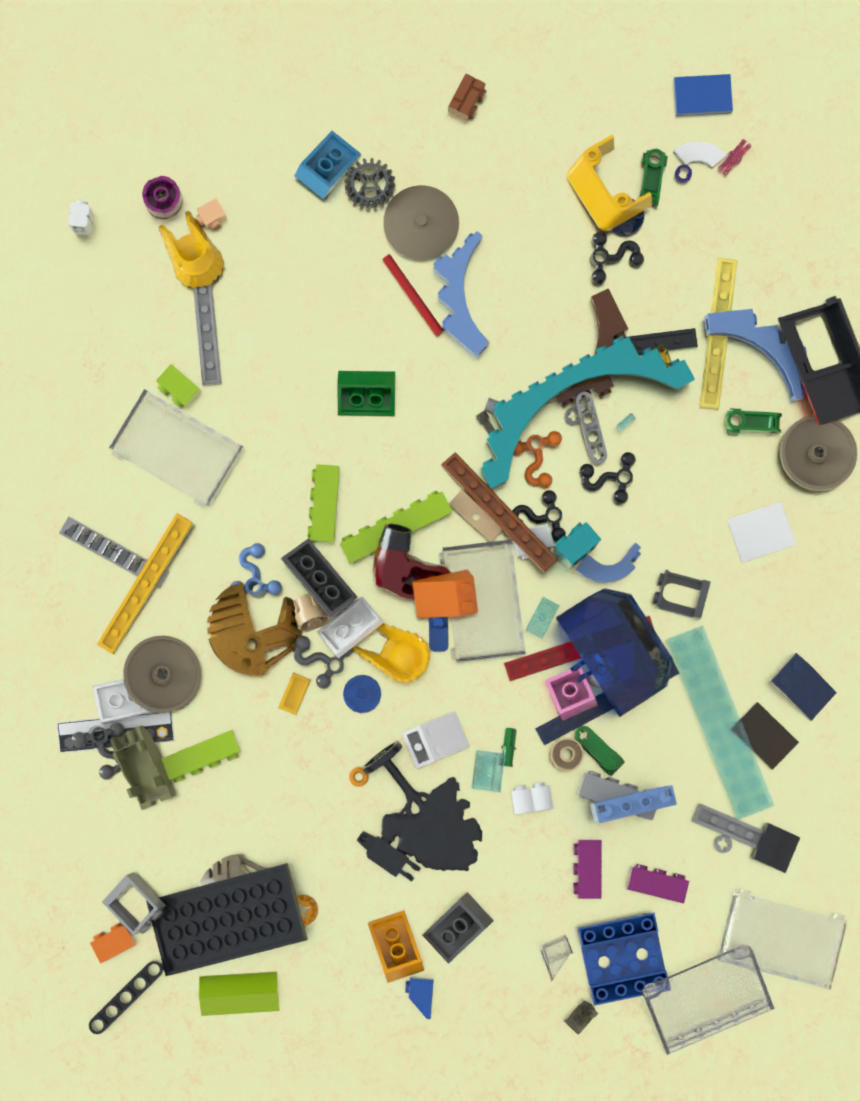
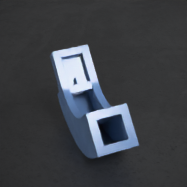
[575,543,641,584]

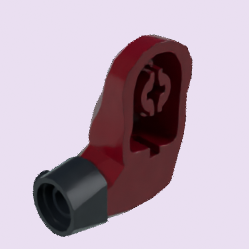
[373,523,451,600]

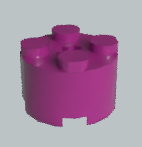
[142,176,182,218]

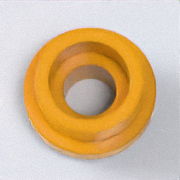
[349,767,369,787]

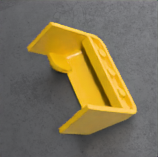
[567,135,652,231]

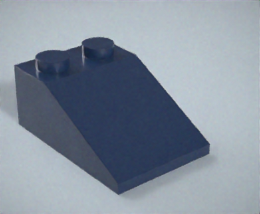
[768,653,837,721]

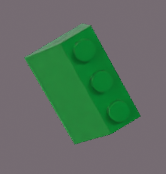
[337,371,395,416]

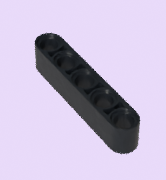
[89,960,164,1034]

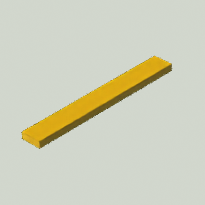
[97,513,194,654]

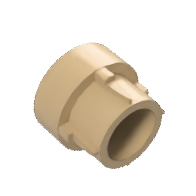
[293,593,330,631]
[550,738,584,771]

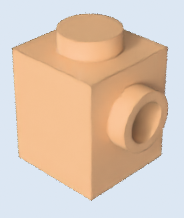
[196,198,227,229]

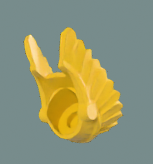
[158,211,224,289]
[353,623,431,683]

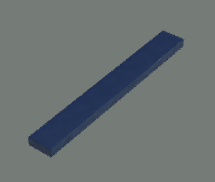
[535,657,680,745]

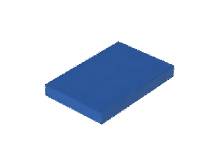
[674,74,733,116]

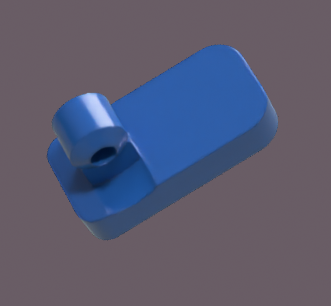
[429,617,449,652]

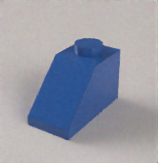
[405,977,433,1019]

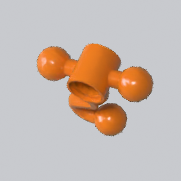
[513,431,562,488]

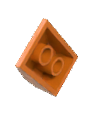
[412,569,478,618]

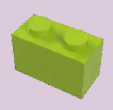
[156,364,201,408]

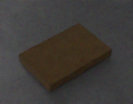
[730,702,799,770]

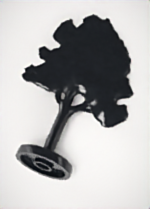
[362,740,483,871]

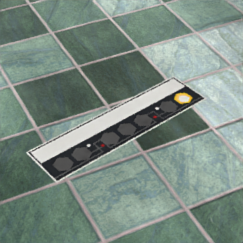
[57,712,175,753]

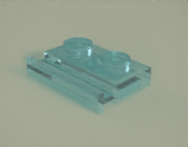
[472,750,505,792]

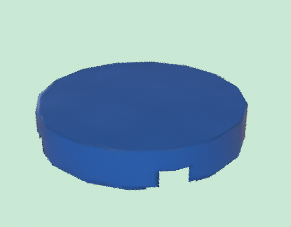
[343,675,382,713]

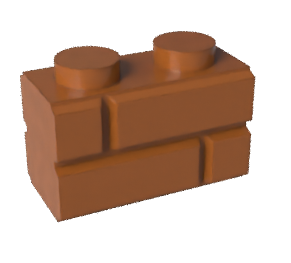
[448,73,487,120]

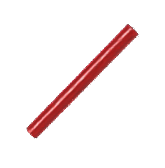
[382,254,444,336]

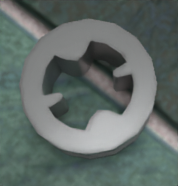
[564,407,580,426]
[714,835,732,853]

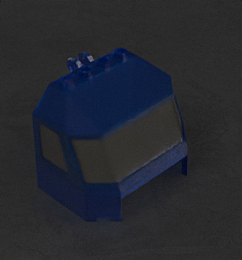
[555,588,673,717]

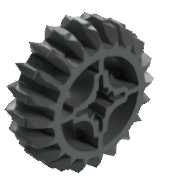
[344,158,396,209]

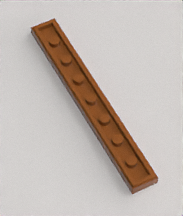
[441,452,559,574]

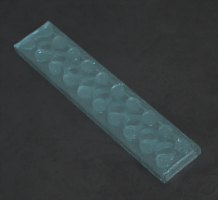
[667,626,775,820]

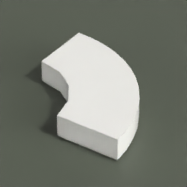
[673,142,727,168]

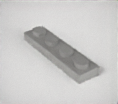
[692,803,763,848]

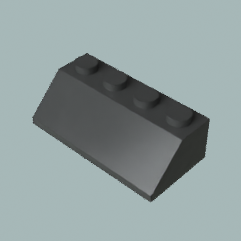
[281,538,357,618]

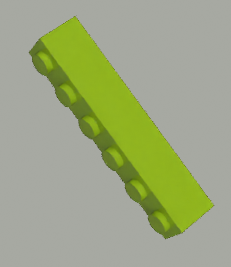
[340,490,453,565]

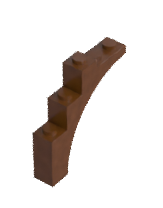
[555,288,628,407]

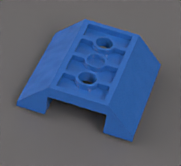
[578,912,671,1006]

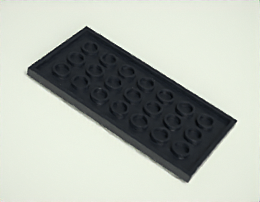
[146,863,308,976]

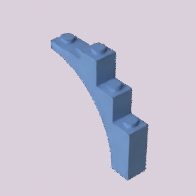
[433,231,489,359]
[704,309,807,402]

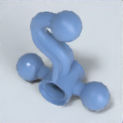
[230,543,282,598]

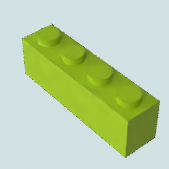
[307,464,340,544]
[161,730,241,783]

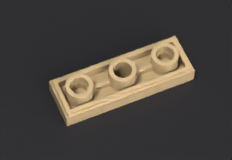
[449,490,502,543]

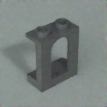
[653,570,711,620]

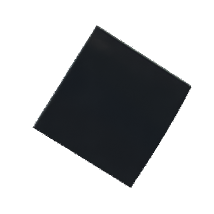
[752,823,800,873]

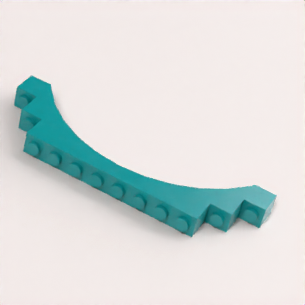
[480,336,695,489]

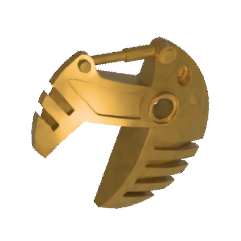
[207,583,302,676]

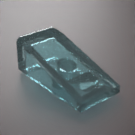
[525,597,560,639]

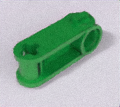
[640,148,668,206]
[724,408,782,434]
[574,726,625,776]

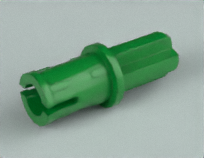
[500,728,517,767]

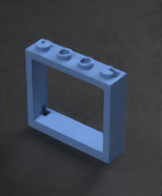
[590,785,677,823]

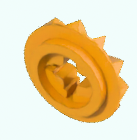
[296,895,318,926]

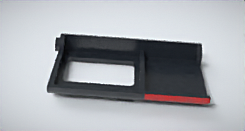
[778,296,860,426]

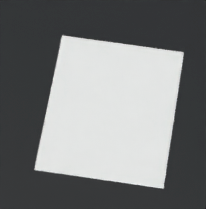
[727,502,796,563]

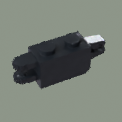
[357,831,421,881]

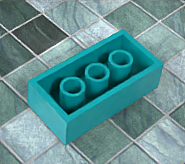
[553,522,602,572]

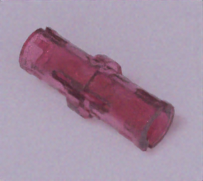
[718,139,752,175]

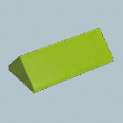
[199,972,279,1016]

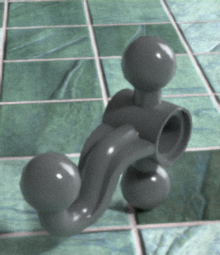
[294,636,353,689]
[72,723,125,780]

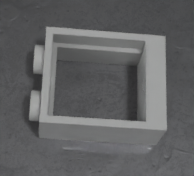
[102,872,166,936]

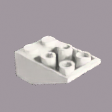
[402,711,470,769]

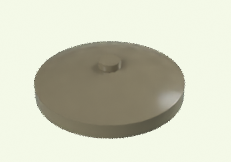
[383,185,459,261]
[780,415,857,491]
[123,636,201,713]

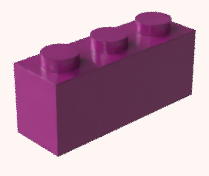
[573,840,602,899]
[626,864,689,904]

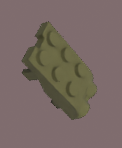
[109,725,175,810]

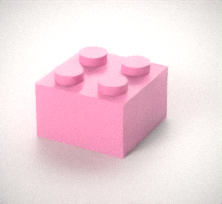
[545,665,598,721]

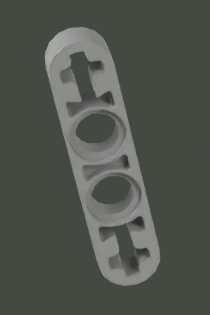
[575,391,607,464]

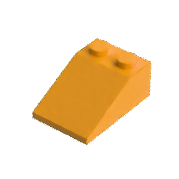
[368,911,424,983]

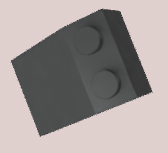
[422,892,494,964]

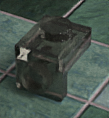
[564,1000,598,1034]

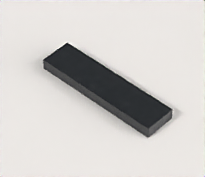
[624,328,698,355]

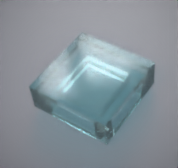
[616,413,636,433]

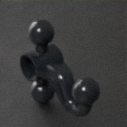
[590,232,644,284]
[579,452,636,504]
[512,490,566,542]

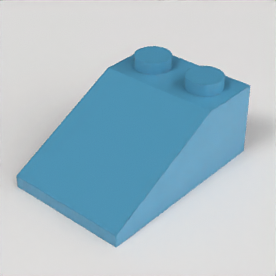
[294,131,361,199]

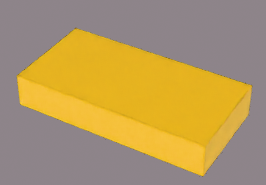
[278,672,311,715]

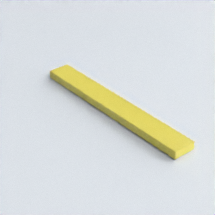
[700,258,738,410]

